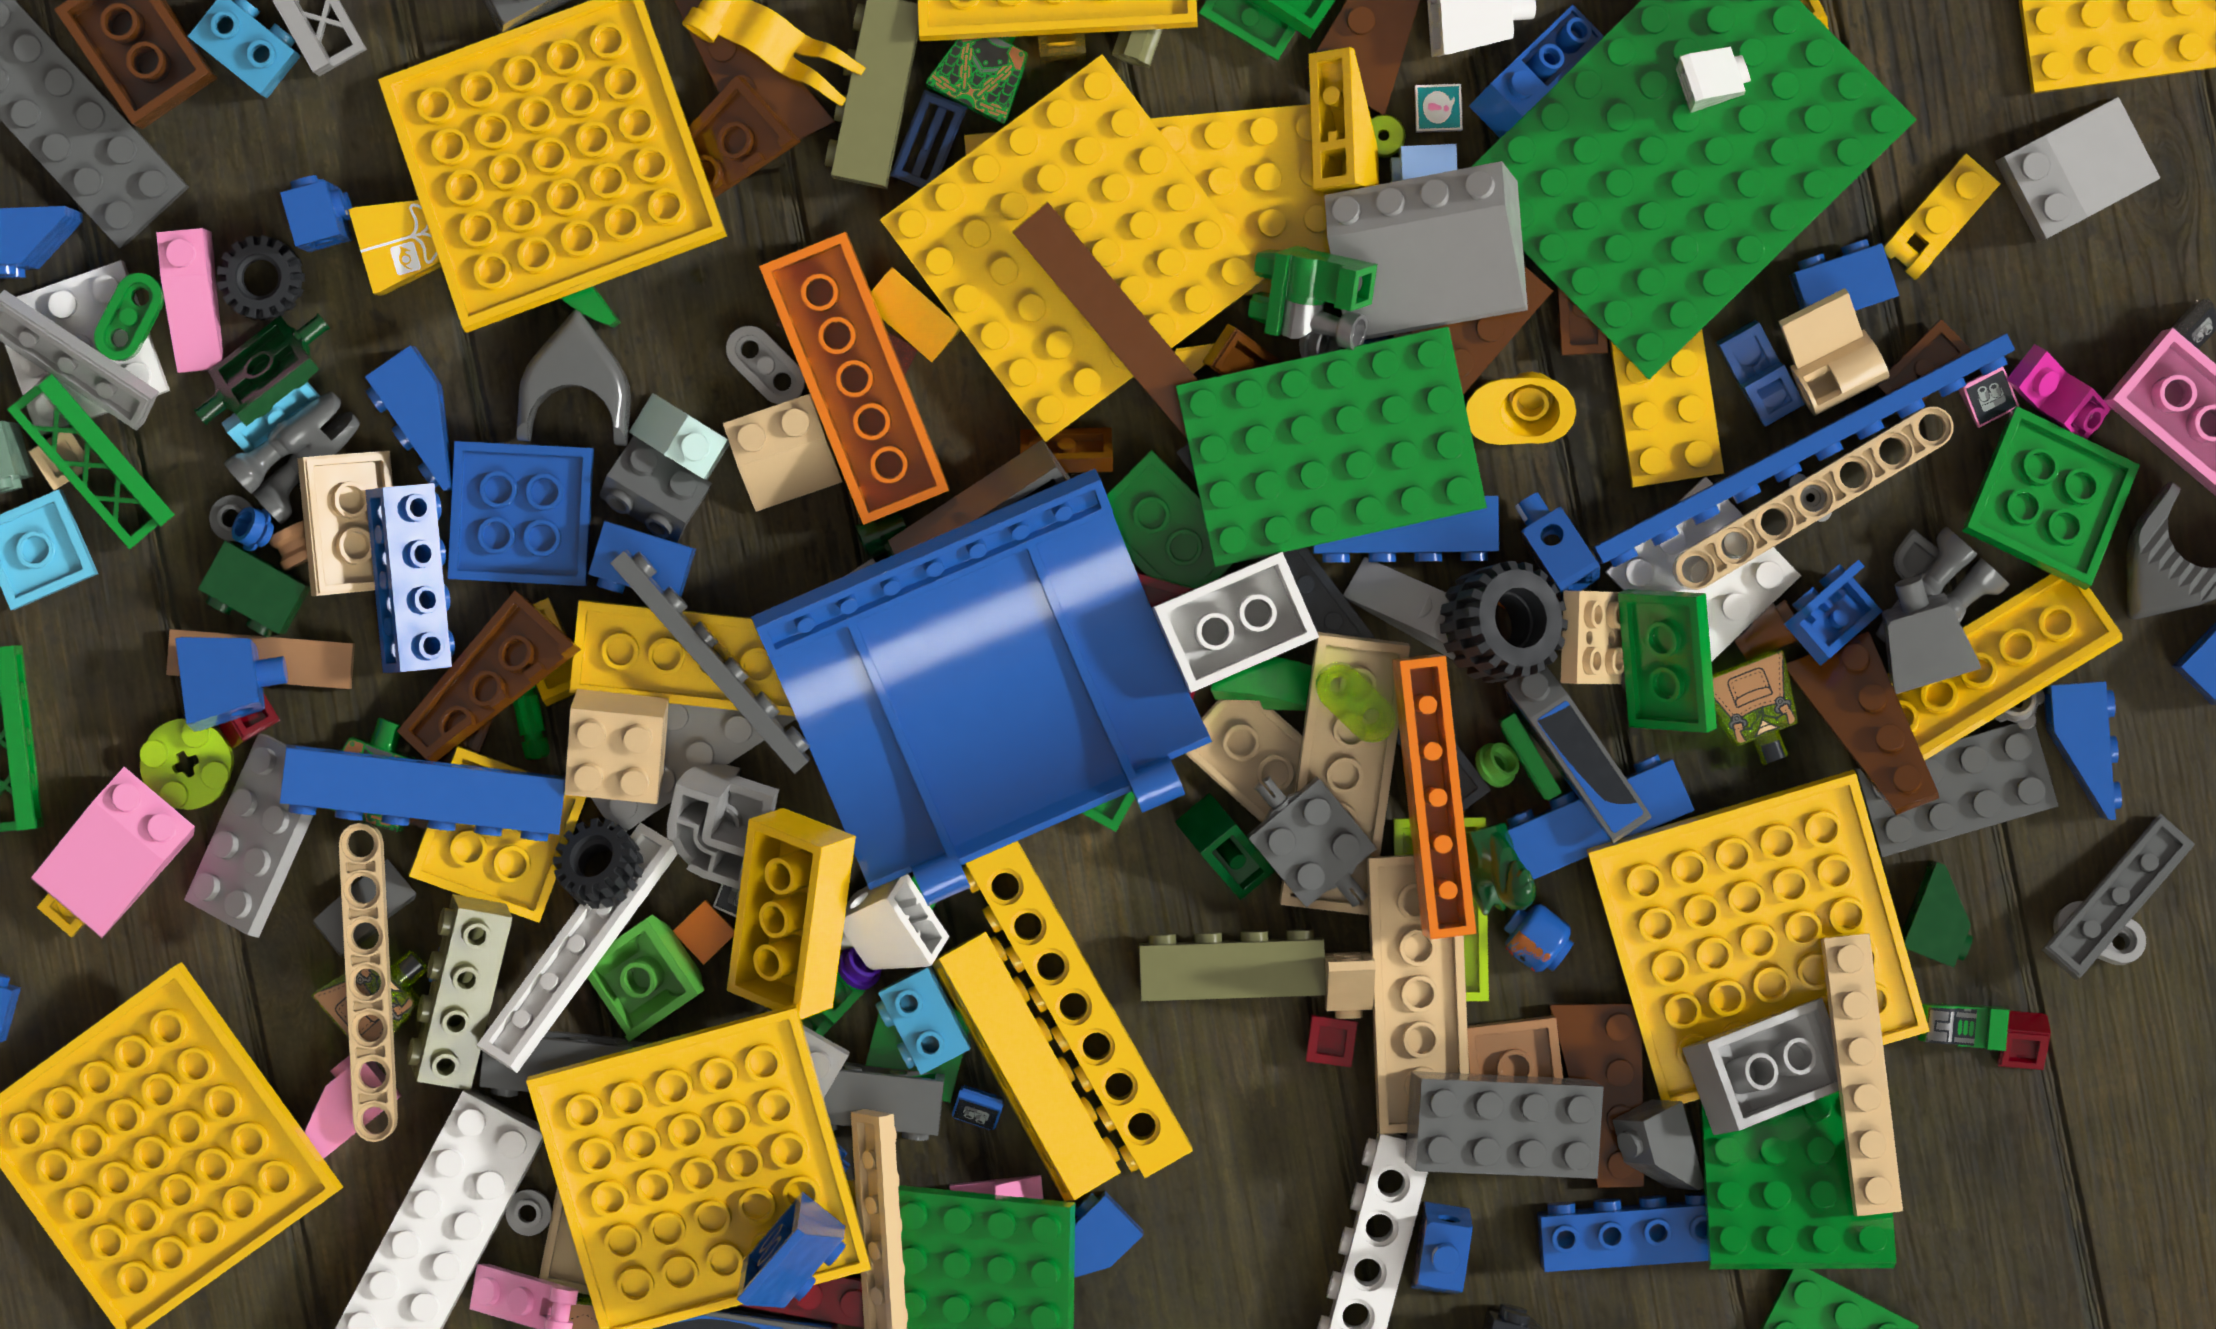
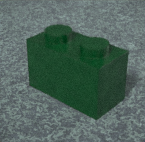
[198,541,310,638]

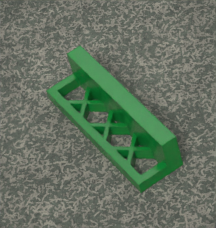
[6,373,175,549]
[0,645,44,832]

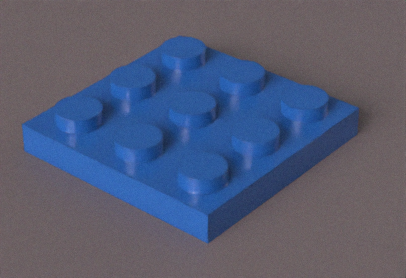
[448,441,594,586]

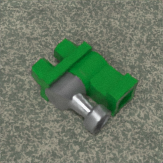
[1248,246,1378,350]

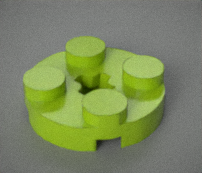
[140,718,234,810]

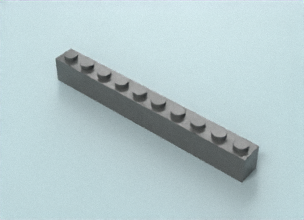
[480,1024,945,1141]

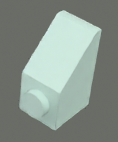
[629,393,730,480]

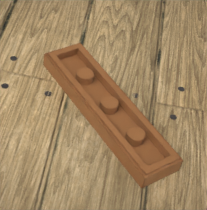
[166,629,355,689]

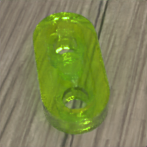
[1315,662,1396,743]

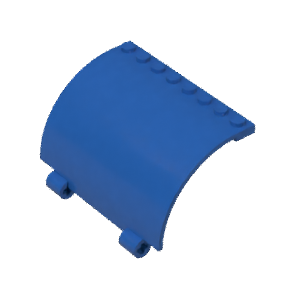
[751,468,1212,906]

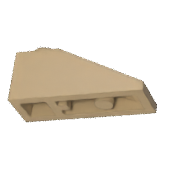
[1324,951,1376,1019]

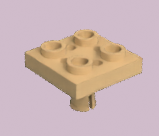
[1559,590,1624,684]

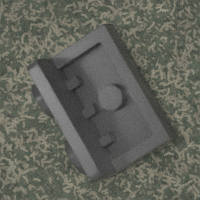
[599,436,712,543]

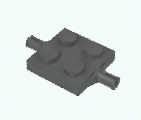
[1246,776,1377,908]

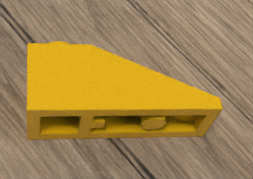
[1309,47,1379,195]

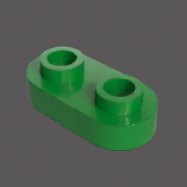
[94,273,165,361]

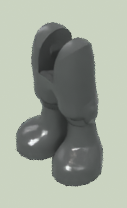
[223,391,360,525]
[1875,526,2010,643]

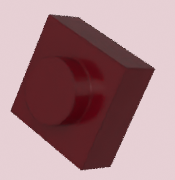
[1305,1014,1358,1067]

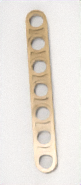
[1673,407,1953,590]
[339,822,398,1142]

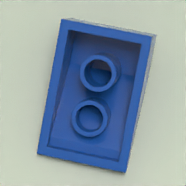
[737,1192,846,1308]

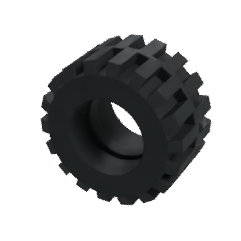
[1439,561,1568,683]

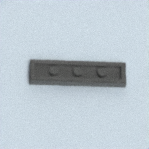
[2041,814,2195,980]

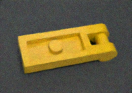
[1883,153,2001,280]

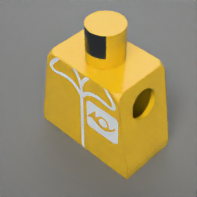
[348,200,442,296]

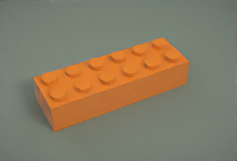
[759,232,950,525]

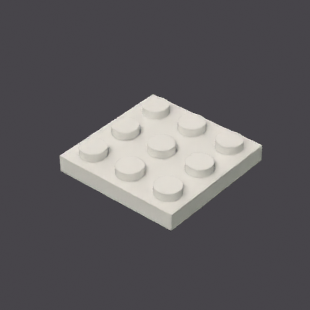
[5,260,170,436]
[1605,477,1801,662]

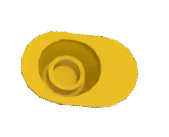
[1466,371,1576,445]

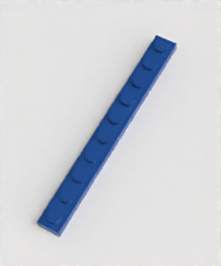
[1591,334,2015,567]

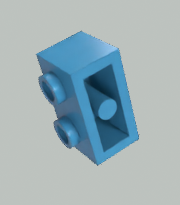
[188,0,301,98]
[876,966,972,1075]

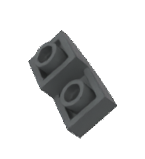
[313,859,416,958]

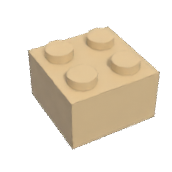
[564,689,669,804]

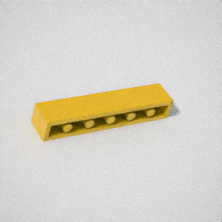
[932,932,1121,1201]

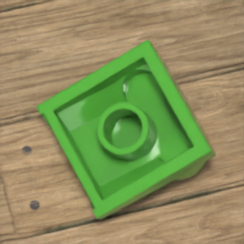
[587,914,704,1042]

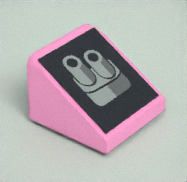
[1958,367,2019,428]

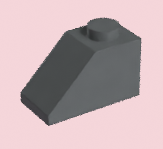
[1612,1099,1704,1190]

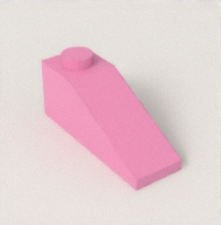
[156,228,224,373]
[304,1055,402,1159]

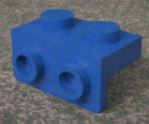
[1784,560,1883,666]

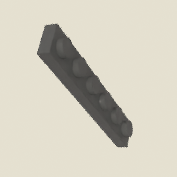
[610,549,810,774]

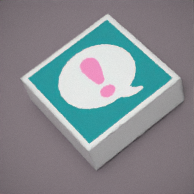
[1414,84,1463,133]

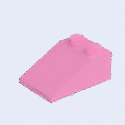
[31,767,195,938]

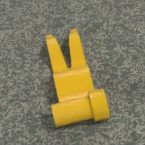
[682,0,866,107]

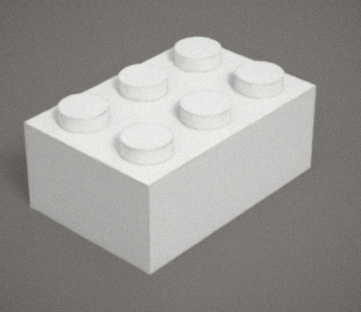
[1152,552,1319,693]

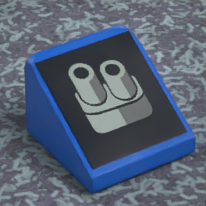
[952,1084,1005,1130]

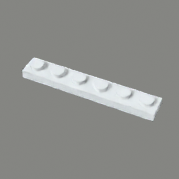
[477,822,678,1073]

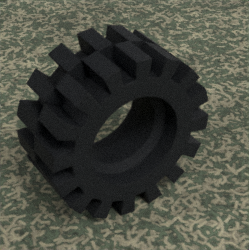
[217,235,305,320]
[553,818,644,909]

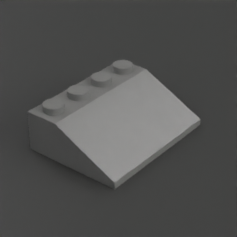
[1324,161,1528,340]

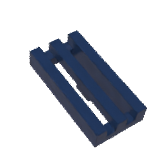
[890,90,967,188]

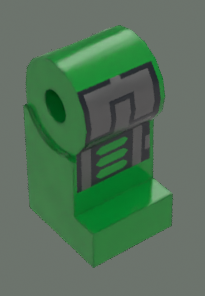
[1918,1003,2009,1051]

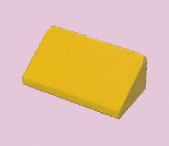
[871,267,961,363]

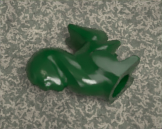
[1465,823,1536,916]

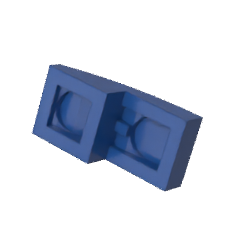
[1715,320,1805,427]

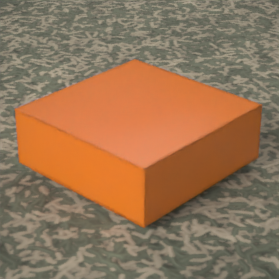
[673,899,734,965]

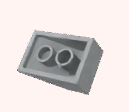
[1995,97,2160,242]
[1682,998,1839,1135]

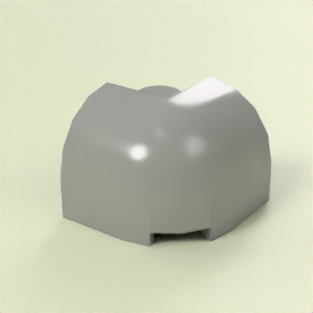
[667,764,779,890]

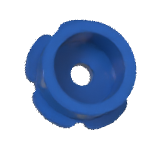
[232,507,274,551]

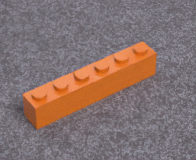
[1392,654,1477,940]

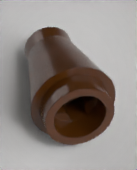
[1734,600,1798,662]

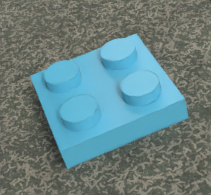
[0,489,98,610]

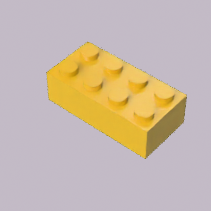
[727,808,856,1019]

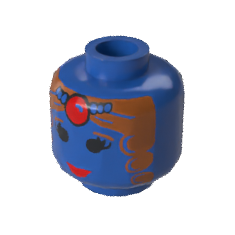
[1503,904,1574,972]

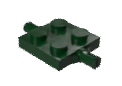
[194,313,330,427]

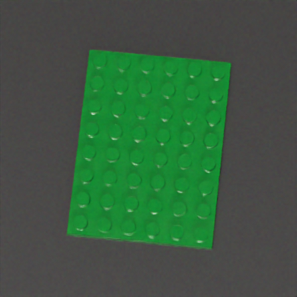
[1472,0,1917,380]

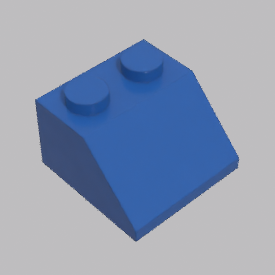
[0,206,83,279]

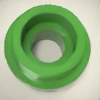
[1475,743,1519,788]

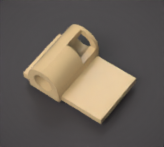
[1779,288,1890,416]

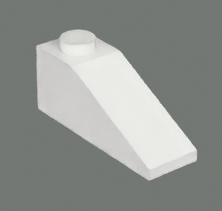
[1676,47,1751,113]

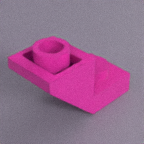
[2007,344,2111,440]

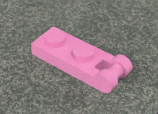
[469,1264,579,1329]

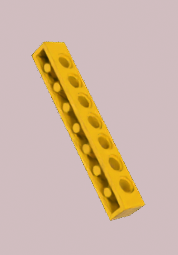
[962,841,1193,1178]

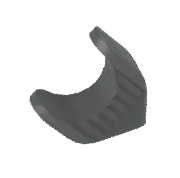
[517,310,631,446]
[2126,481,2216,620]

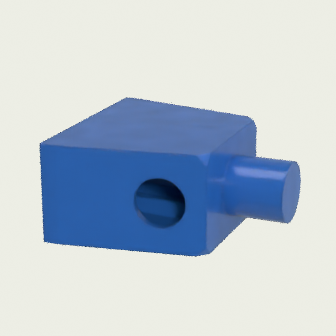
[175,637,288,732]

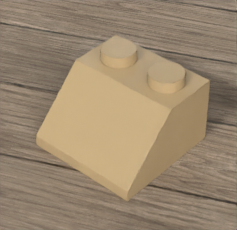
[723,394,843,512]

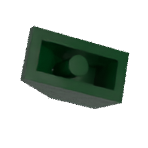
[1175,793,1275,900]
[1901,860,1973,968]

